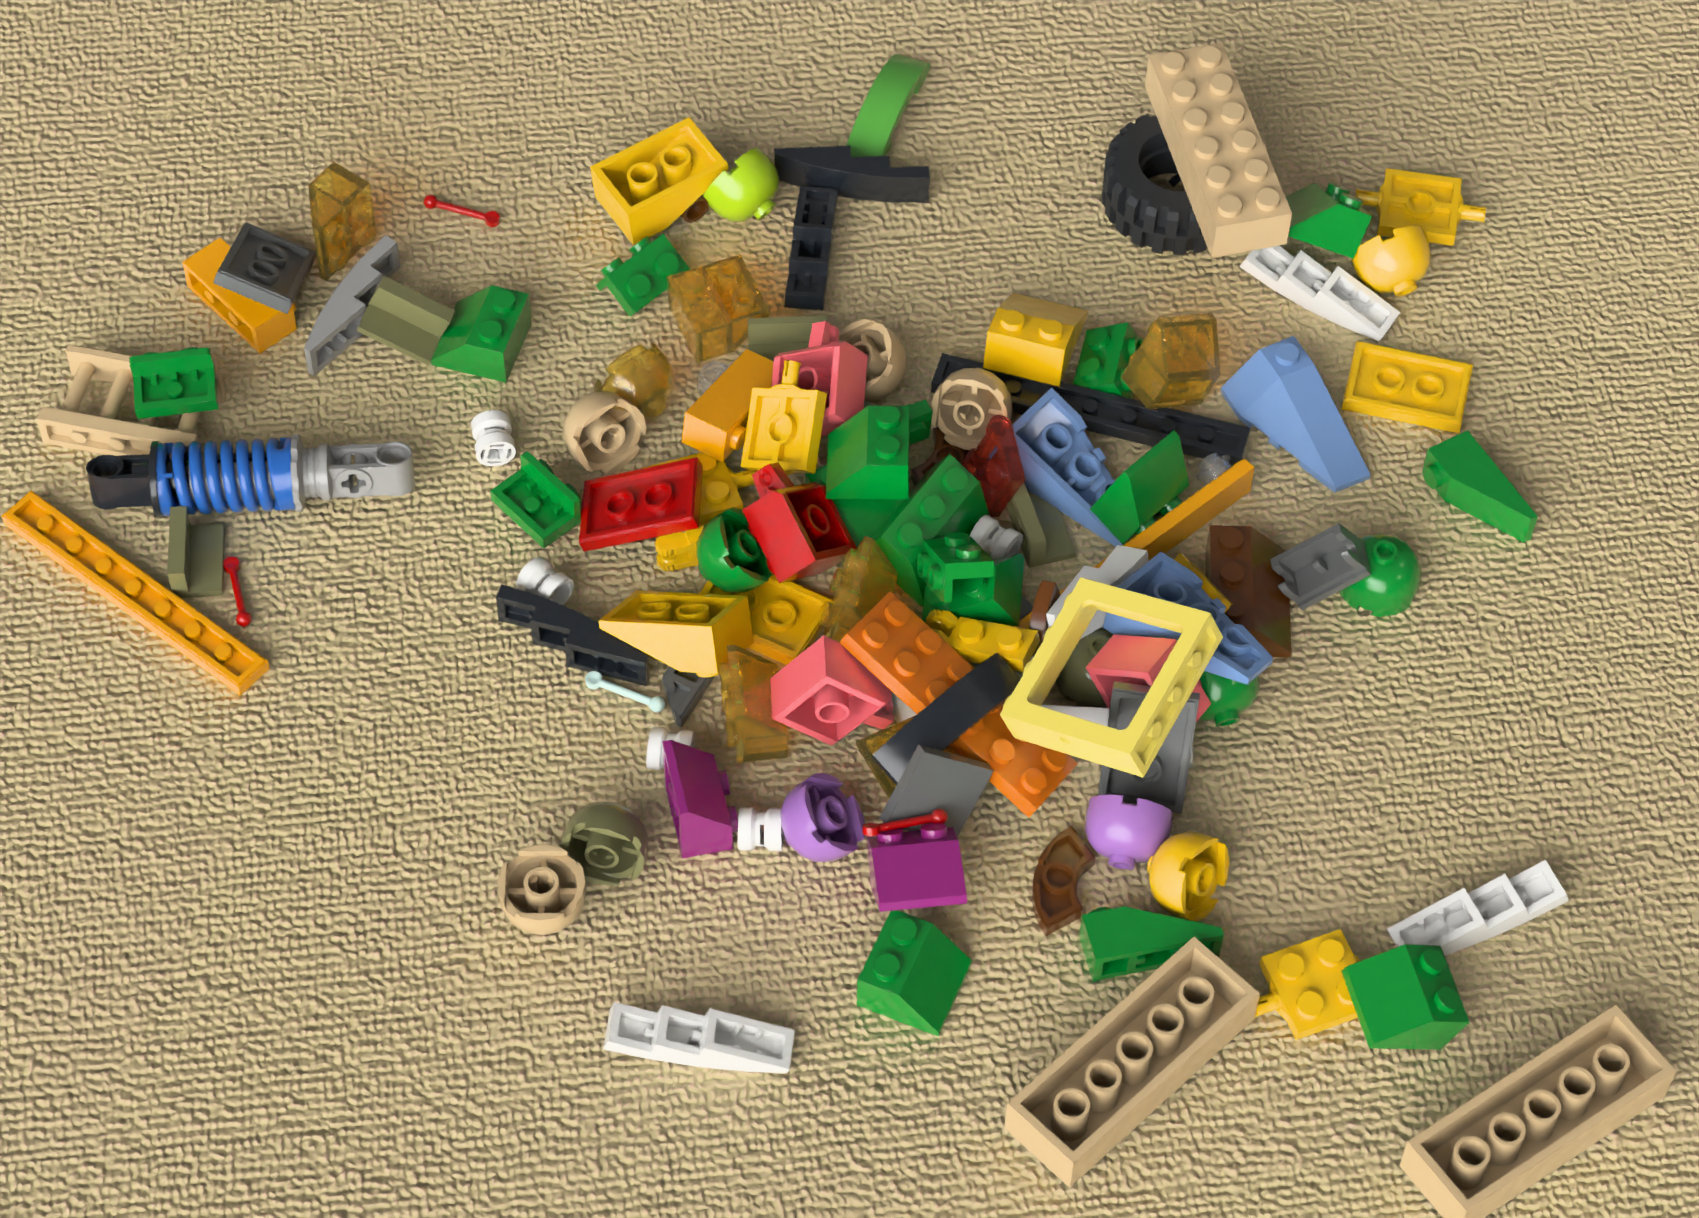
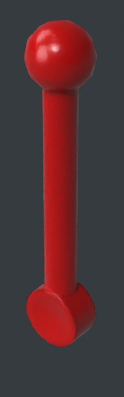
[423,195,500,227]
[223,556,252,627]
[862,808,948,836]

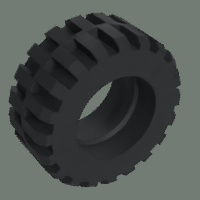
[1101,114,1207,256]

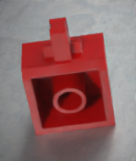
[742,462,858,583]

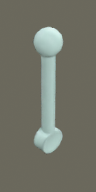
[585,671,665,713]

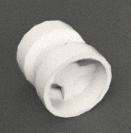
[471,410,516,466]
[970,515,1023,560]
[516,556,574,605]
[646,726,695,770]
[738,807,784,851]

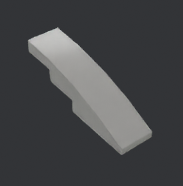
[304,235,401,376]

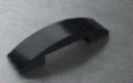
[871,653,1021,785]

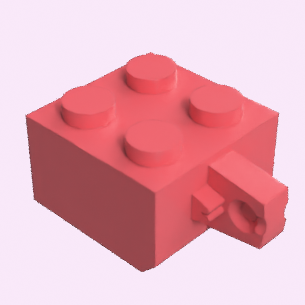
[772,321,868,437]
[1086,634,1211,722]
[770,635,894,746]

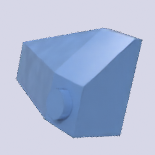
[1220,336,1370,493]
[986,388,1123,547]
[1103,552,1273,685]

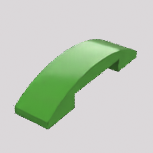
[846,54,931,157]

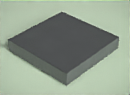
[880,745,994,837]

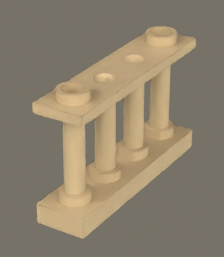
[36,345,226,460]

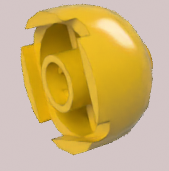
[1351,225,1431,297]
[1147,831,1229,922]

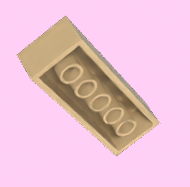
[1145,43,1292,258]
[1004,937,1260,1187]
[1400,1005,1676,1218]

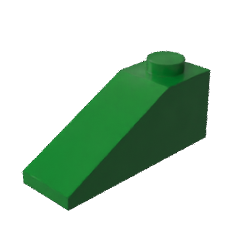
[1422,430,1538,543]
[1079,906,1224,981]

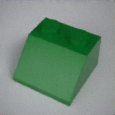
[1285,182,1372,259]
[431,285,532,383]
[826,406,910,499]
[1090,431,1189,544]
[922,553,1025,637]
[856,910,972,1037]
[1341,944,1470,1050]

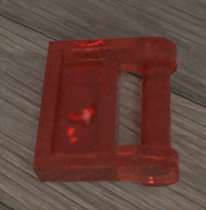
[963,415,1026,517]

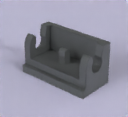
[1270,523,1371,610]

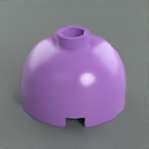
[780,773,865,862]
[1085,795,1173,870]

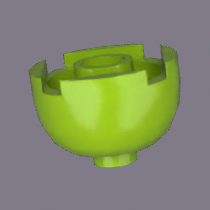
[703,147,779,222]

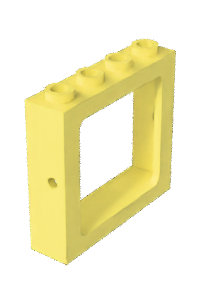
[1000,577,1223,778]

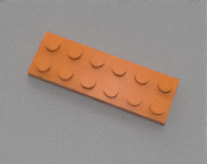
[839,591,1078,818]

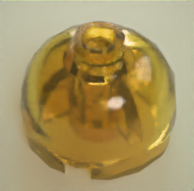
[593,343,675,419]

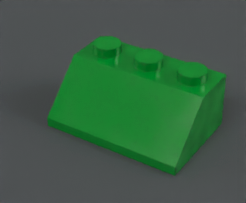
[862,454,990,607]

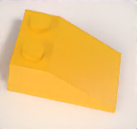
[590,117,729,245]
[983,293,1088,387]
[599,590,754,677]

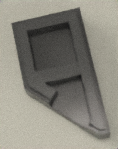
[662,666,715,728]

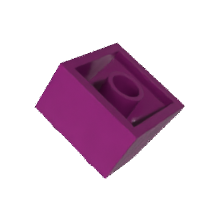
[662,740,738,859]
[867,823,967,912]

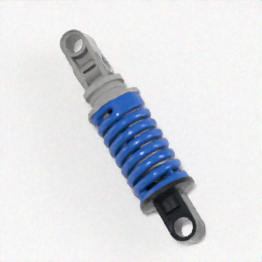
[86,435,415,519]

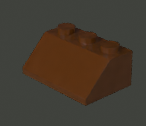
[1205,525,1292,658]

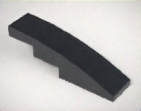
[774,146,930,203]
[784,186,838,311]
[496,584,649,686]

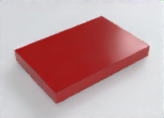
[579,457,703,552]

